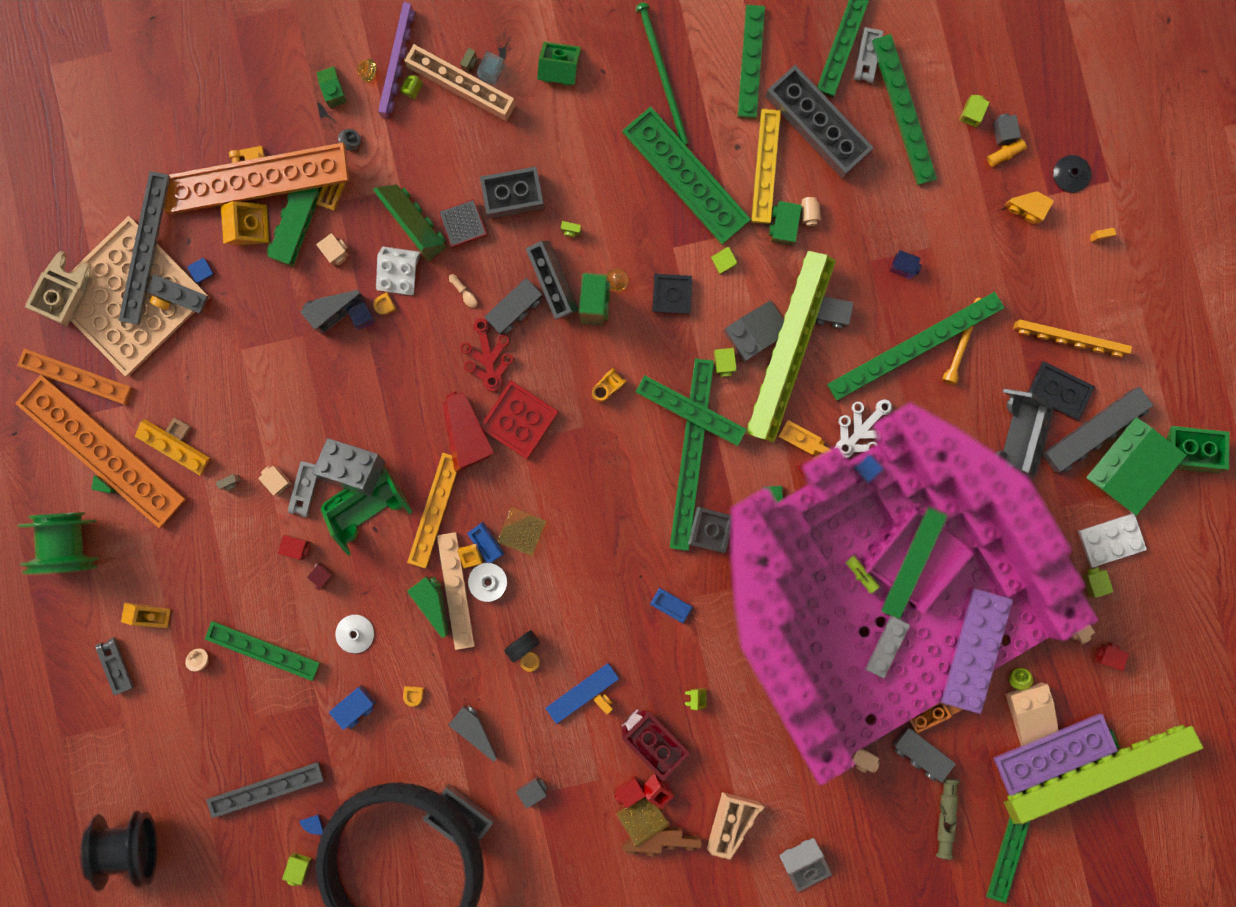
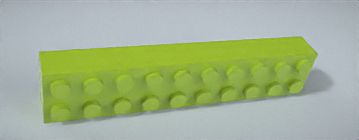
[1004,724,1203,824]

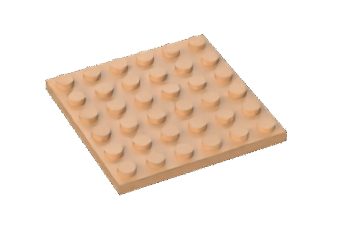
[52,216,210,377]

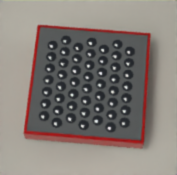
[438,199,487,248]

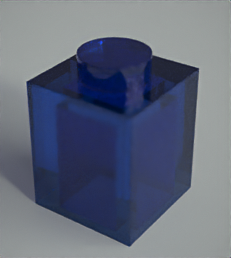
[890,250,922,279]
[347,302,376,330]

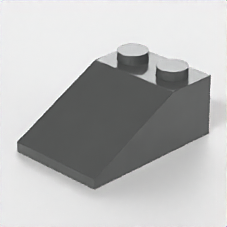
[300,290,366,335]
[723,300,784,363]

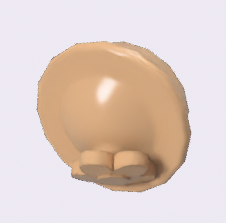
[185,648,209,672]

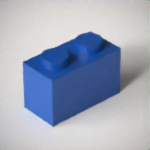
[328,685,376,730]

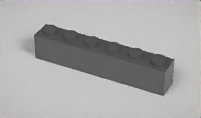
[1042,386,1153,473]

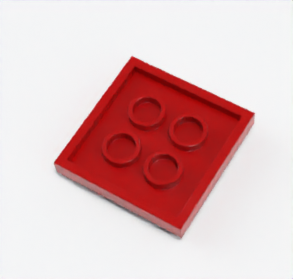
[480,380,559,459]

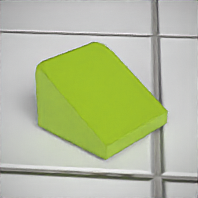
[711,247,737,274]

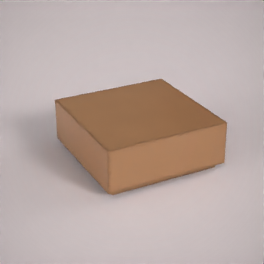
[166,417,192,441]

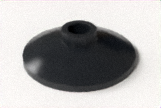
[1053,155,1091,193]

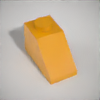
[121,603,171,628]

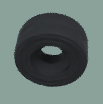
[504,630,540,663]

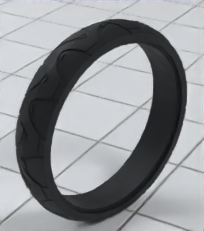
[316,782,484,907]

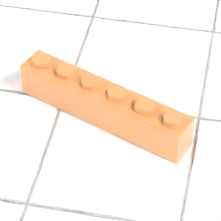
[404,44,515,121]

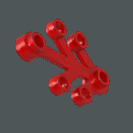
[460,318,513,391]

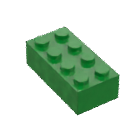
[579,273,610,326]

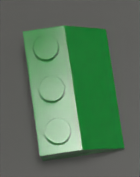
[1166,426,1230,474]

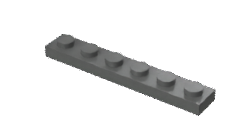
[206,761,325,818]

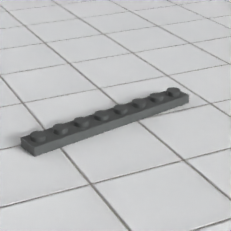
[119,171,171,325]

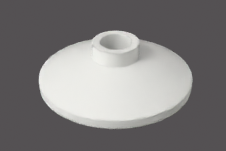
[468,563,507,602]
[336,615,374,653]

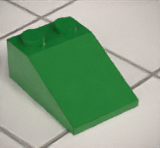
[407,576,449,638]

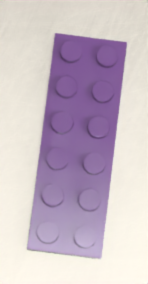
[941,588,1013,714]
[993,714,1118,795]

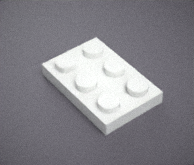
[1078,513,1147,568]

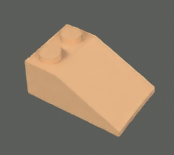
[1005,682,1059,746]

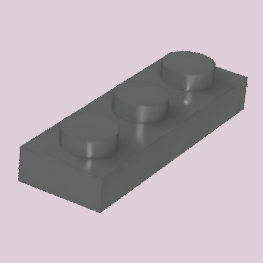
[146,274,209,314]

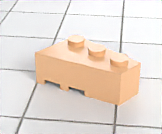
[707,792,764,859]

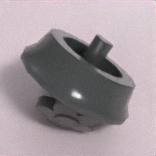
[338,129,361,151]

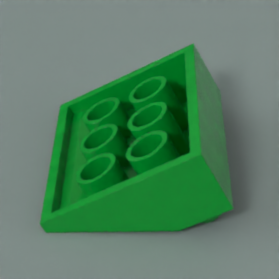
[373,185,446,262]
[1086,417,1187,516]

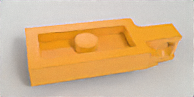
[778,420,831,456]

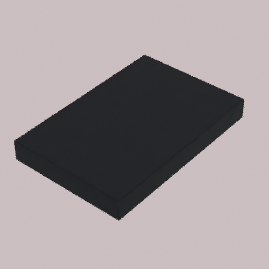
[1027,361,1095,421]

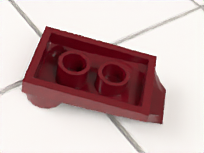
[621,709,690,781]

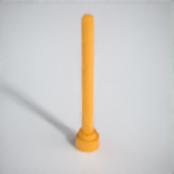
[942,298,981,385]

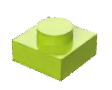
[561,221,581,238]

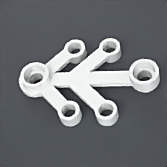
[835,400,892,458]

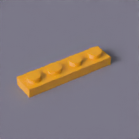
[135,419,210,476]

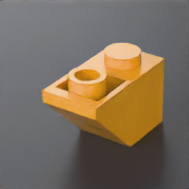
[1005,191,1054,224]

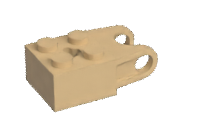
[25,251,92,327]

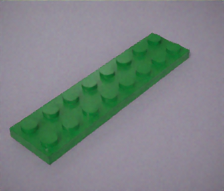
[622,106,751,245]

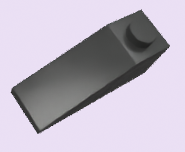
[448,705,498,761]

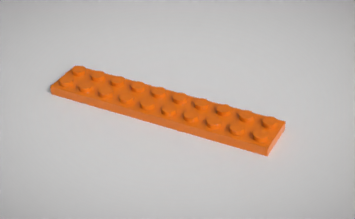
[164,143,350,215]
[15,375,186,528]

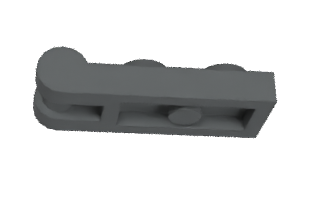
[95,637,134,695]

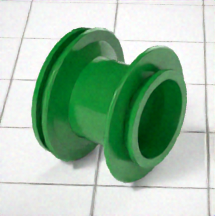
[17,512,99,574]

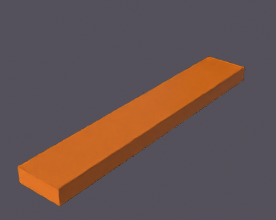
[17,348,133,405]

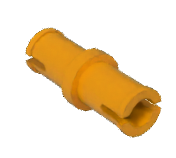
[987,138,1027,167]

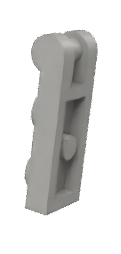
[853,27,883,84]
[288,461,318,518]

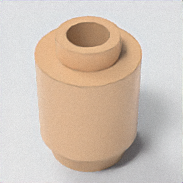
[800,197,821,227]

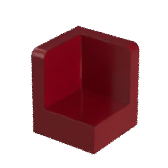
[307,563,335,590]

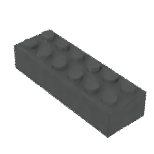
[765,65,874,179]

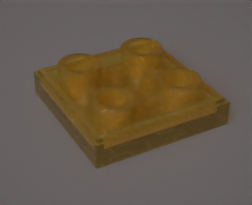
[497,507,547,556]
[616,796,669,847]

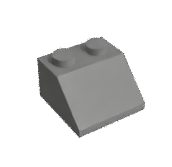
[779,838,832,893]

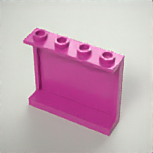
[865,506,974,614]

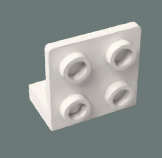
[376,247,420,295]

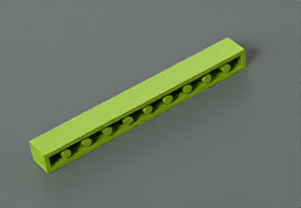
[746,251,836,443]

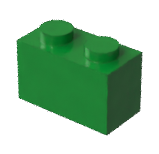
[769,201,802,246]

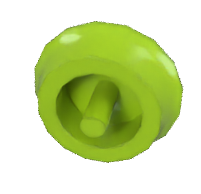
[1009,668,1033,690]

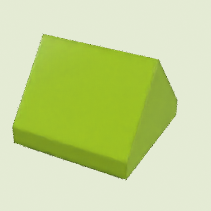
[400,76,423,99]

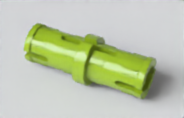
[845,555,880,594]

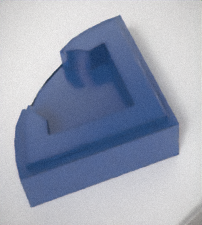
[299,814,324,835]

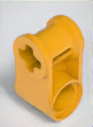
[592,367,627,403]

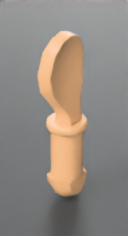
[449,274,478,308]

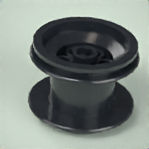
[81,811,157,892]

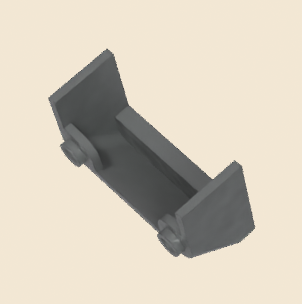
[996,389,1053,479]

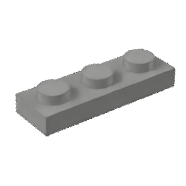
[865,616,910,678]

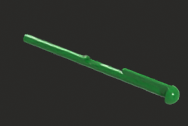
[636,2,689,146]

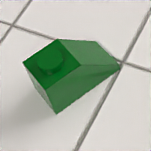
[316,66,347,108]

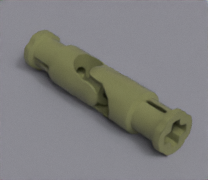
[936,777,960,859]

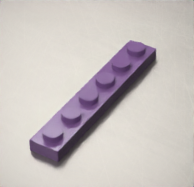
[378,2,415,119]

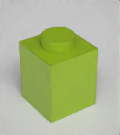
[959,95,989,128]
[714,348,736,377]
[1082,567,1114,598]
[282,853,312,886]

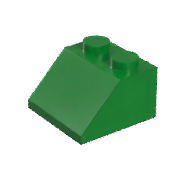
[537,42,581,85]

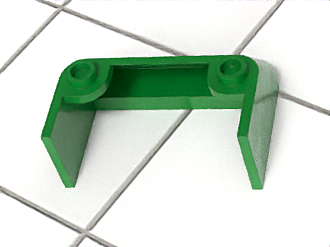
[321,467,413,556]

